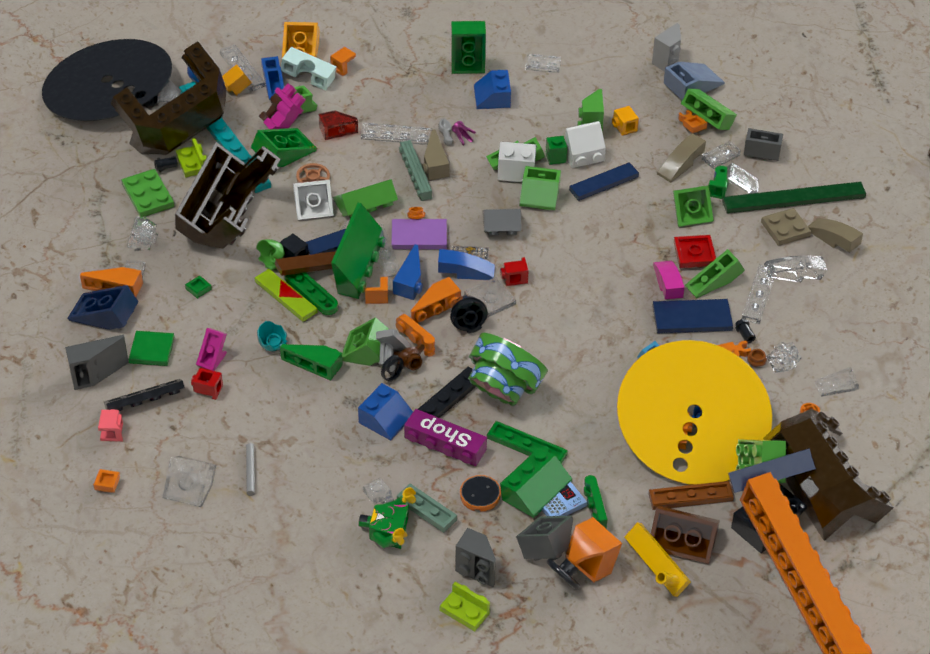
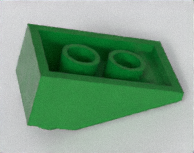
[251,128,317,167]

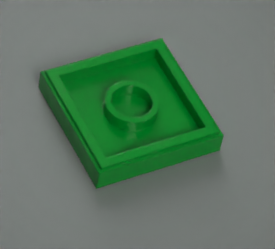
[128,331,175,366]

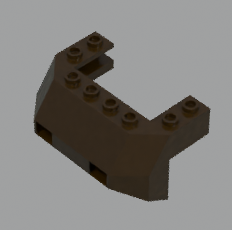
[111,41,227,155]
[175,142,280,249]
[763,409,894,541]

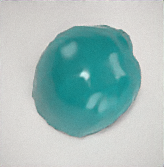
[257,321,287,352]

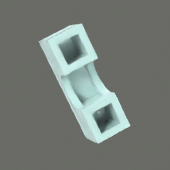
[281,47,337,91]

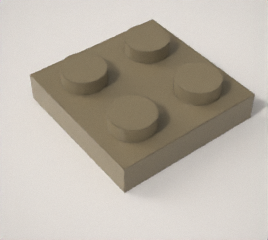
[761,208,811,246]

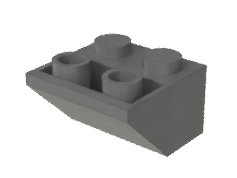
[744,128,783,161]
[455,528,496,587]

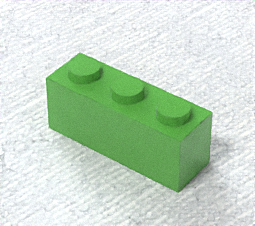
[681,89,737,130]

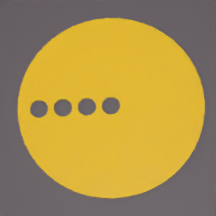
[617,340,772,485]

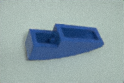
[261,56,284,100]
[438,249,495,280]

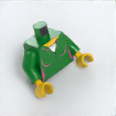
[359,487,416,549]

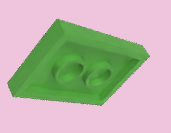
[121,169,175,218]

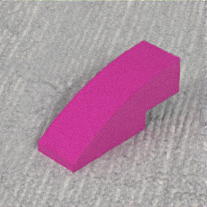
[653,261,685,300]

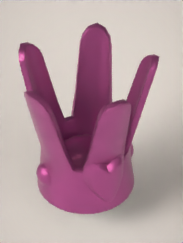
[452,121,476,145]

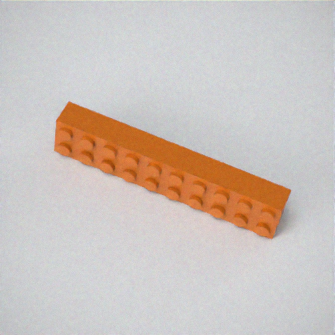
[740,472,872,654]

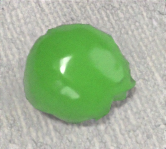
[256,239,284,271]

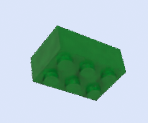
[451,21,486,74]

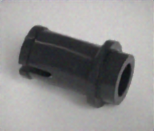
[154,156,178,172]
[735,319,756,344]

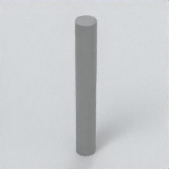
[246,443,255,496]

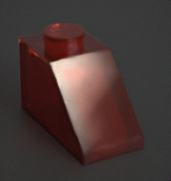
[318,110,358,140]

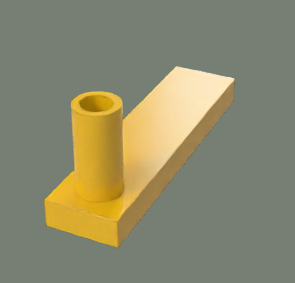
[624,522,691,597]

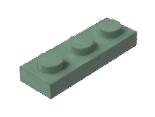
[397,483,457,533]

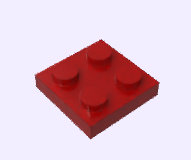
[674,235,716,268]

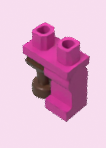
[259,83,306,129]

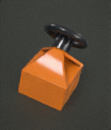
[547,517,622,590]

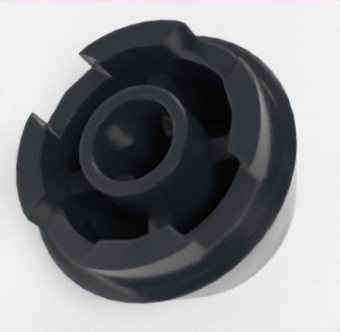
[450,295,488,333]

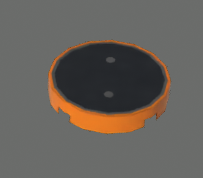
[460,475,501,512]

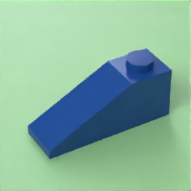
[393,244,423,300]

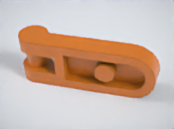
[395,314,435,357]

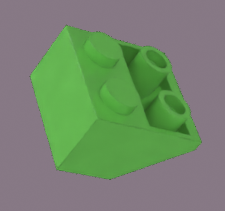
[519,166,561,210]

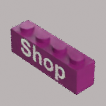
[404,409,487,466]

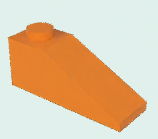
[80,267,143,297]

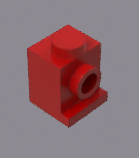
[500,257,529,286]
[191,368,223,400]

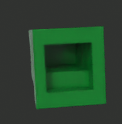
[709,166,730,199]

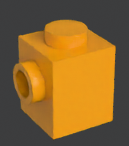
[222,64,252,96]
[612,106,639,136]

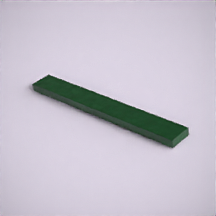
[722,181,866,214]

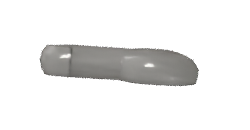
[438,118,453,145]

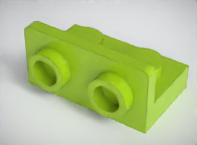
[176,138,206,178]
[440,582,490,632]

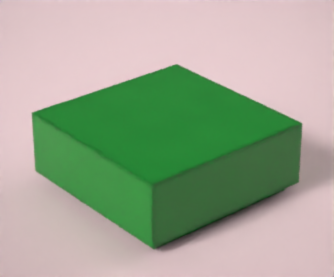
[185,275,212,299]

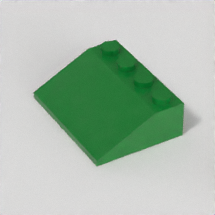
[331,202,386,299]

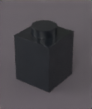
[280,233,309,258]

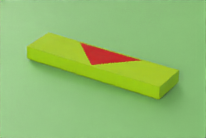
[254,269,318,322]

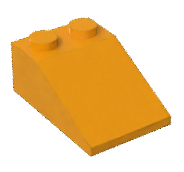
[281,22,320,62]

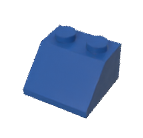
[474,70,511,109]
[358,383,413,441]

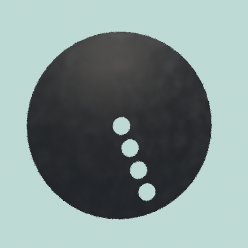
[42,39,172,121]

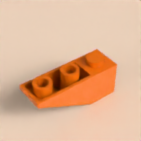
[411,277,461,323]

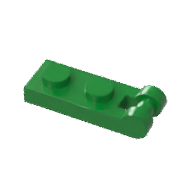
[584,475,608,529]

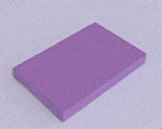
[391,219,447,249]

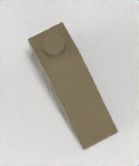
[422,129,449,181]

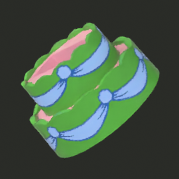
[468,333,548,406]

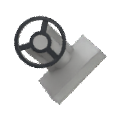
[376,328,411,382]

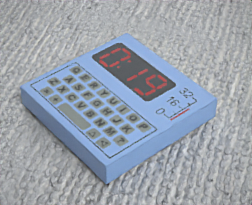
[542,482,587,516]

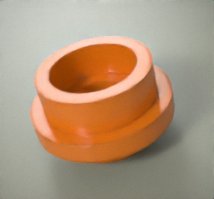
[407,207,425,219]

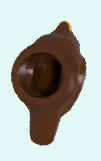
[393,344,425,371]

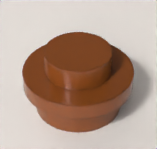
[747,349,767,367]

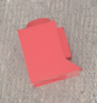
[98,409,123,442]

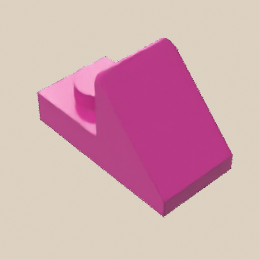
[196,328,227,371]

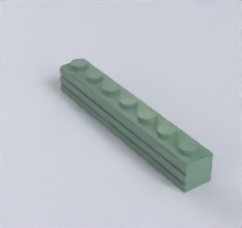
[399,140,432,201]

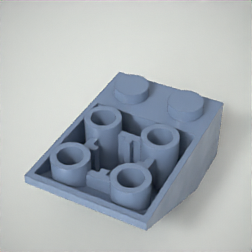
[664,62,725,100]

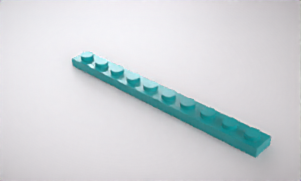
[179,82,271,193]

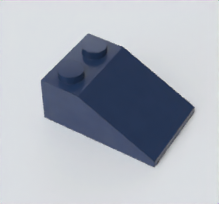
[67,285,139,330]

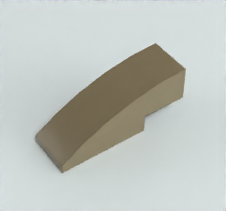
[657,133,706,183]
[808,218,863,253]

